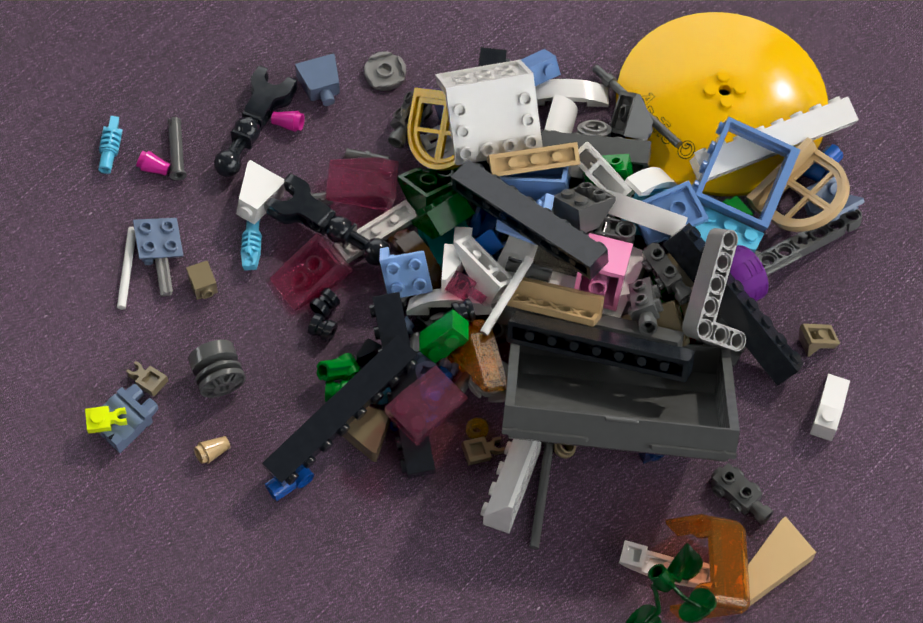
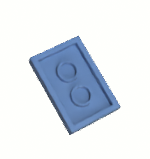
[635,180,709,246]

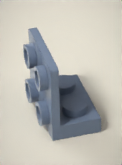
[800,177,865,222]

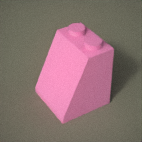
[574,233,633,311]

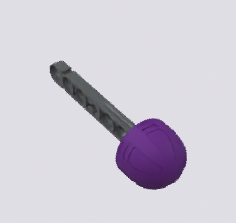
[730,209,862,301]

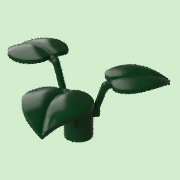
[626,543,717,623]

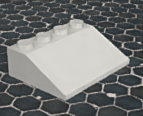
[480,439,541,533]

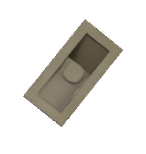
[799,324,840,357]

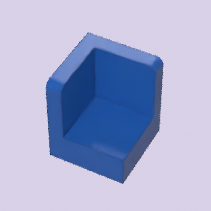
[475,229,506,257]

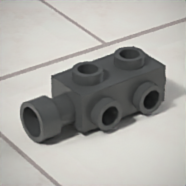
[387,91,433,149]
[641,243,692,305]
[627,277,664,336]
[711,463,774,525]

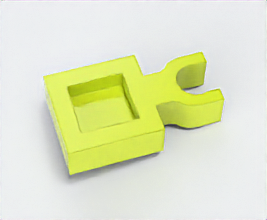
[85,406,127,434]

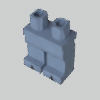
[98,384,159,453]

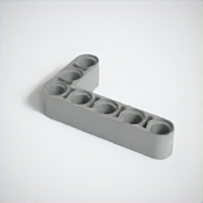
[682,228,746,351]

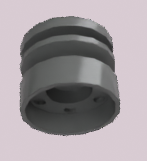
[188,339,246,398]

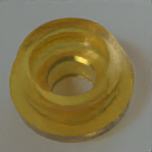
[466,418,489,439]

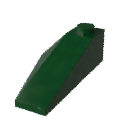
[397,165,462,211]

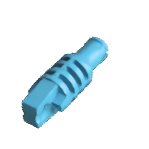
[99,116,123,174]
[241,220,262,270]

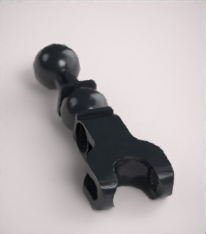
[214,65,297,177]
[264,174,391,266]

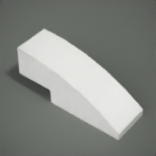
[578,142,632,196]
[441,227,473,293]

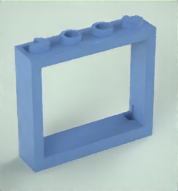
[692,117,800,232]

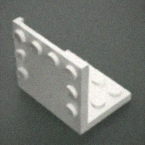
[435,60,543,165]

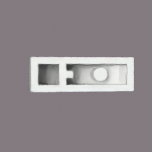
[453,235,512,305]
[810,374,850,441]

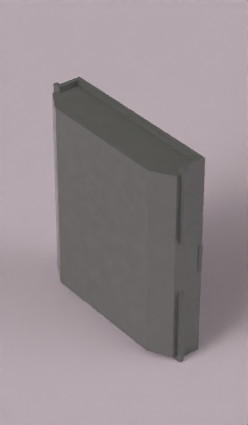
[502,343,740,462]

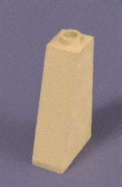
[732,516,816,608]

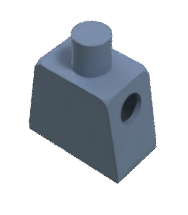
[295,53,340,106]

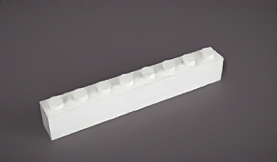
[689,96,858,182]

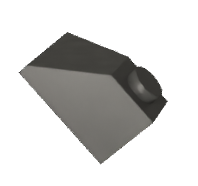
[609,90,653,141]

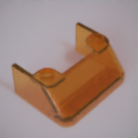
[666,514,750,622]

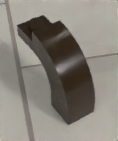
[388,228,442,290]

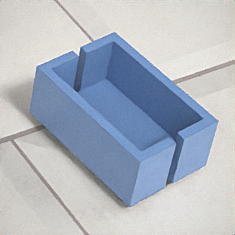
[500,166,571,201]

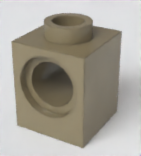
[186,261,218,300]

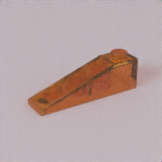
[447,320,507,392]

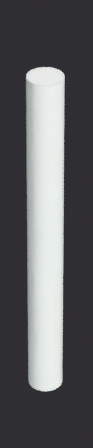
[117,227,136,310]
[480,256,534,336]

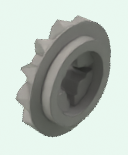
[577,120,612,137]

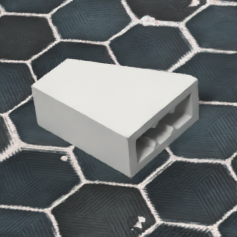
[236,160,285,225]

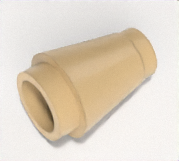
[194,436,230,464]

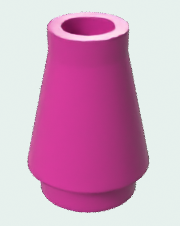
[271,111,305,132]
[136,151,171,176]

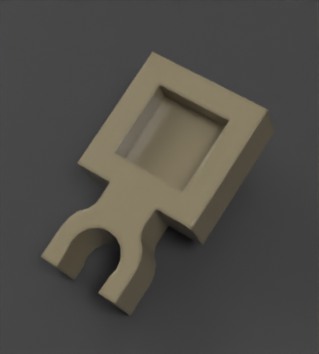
[126,361,169,397]
[461,436,505,466]

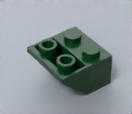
[410,191,475,240]

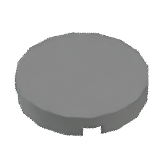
[364,51,406,91]

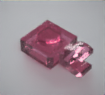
[445,270,487,305]

